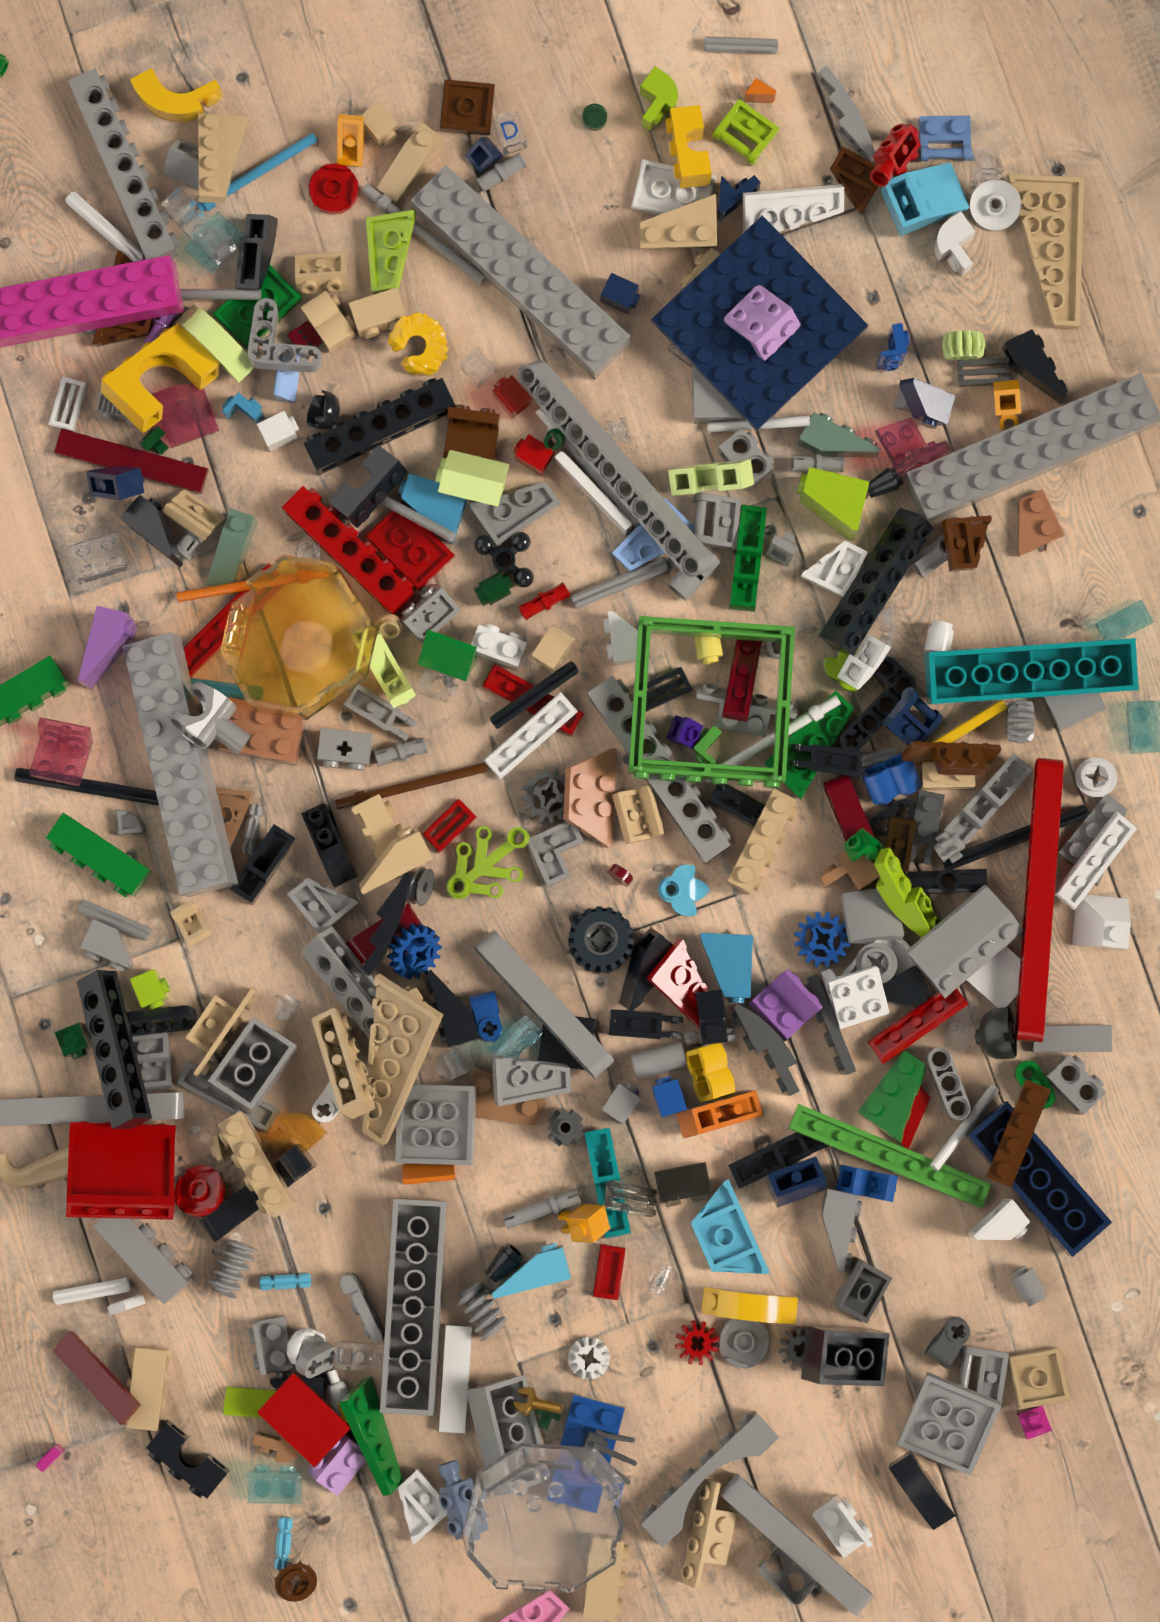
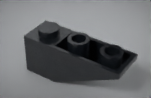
[1002,329,1068,404]
[301,803,358,888]
[619,927,673,1012]

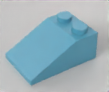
[492,1242,571,1299]

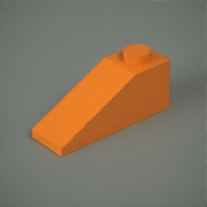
[676,1090,763,1139]

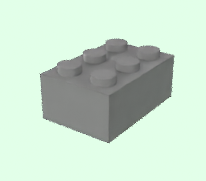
[208,1017,297,1115]

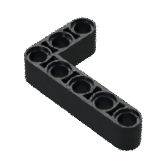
[199,1144,318,1243]

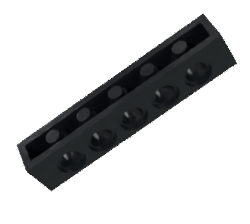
[304,378,455,475]
[818,508,934,655]
[76,970,152,1129]

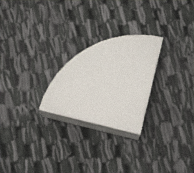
[107,1294,146,1316]

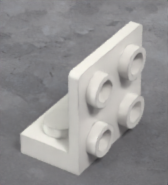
[821,966,889,1029]
[811,1494,873,1558]

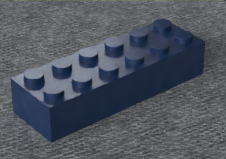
[965,1101,1112,1257]

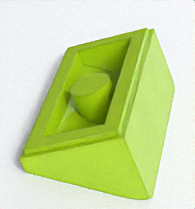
[223,1386,277,1418]

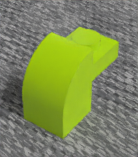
[640,66,678,131]

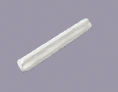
[65,191,146,262]

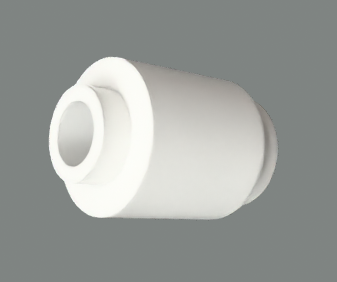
[924,620,954,652]

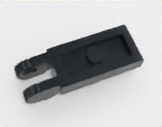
[788,744,864,778]
[609,1009,683,1039]

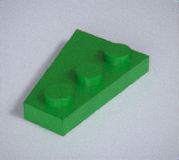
[858,1050,927,1143]

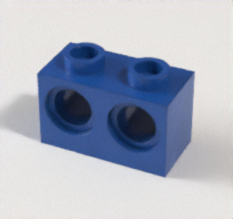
[651,1076,687,1117]

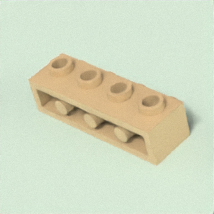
[726,789,799,895]
[311,1008,376,1119]
[218,1111,297,1218]

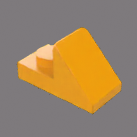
[337,114,366,167]

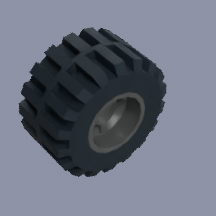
[568,906,634,974]

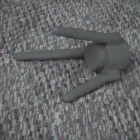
[581,1429,637,1485]

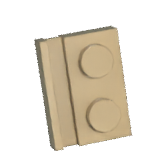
[163,489,226,541]

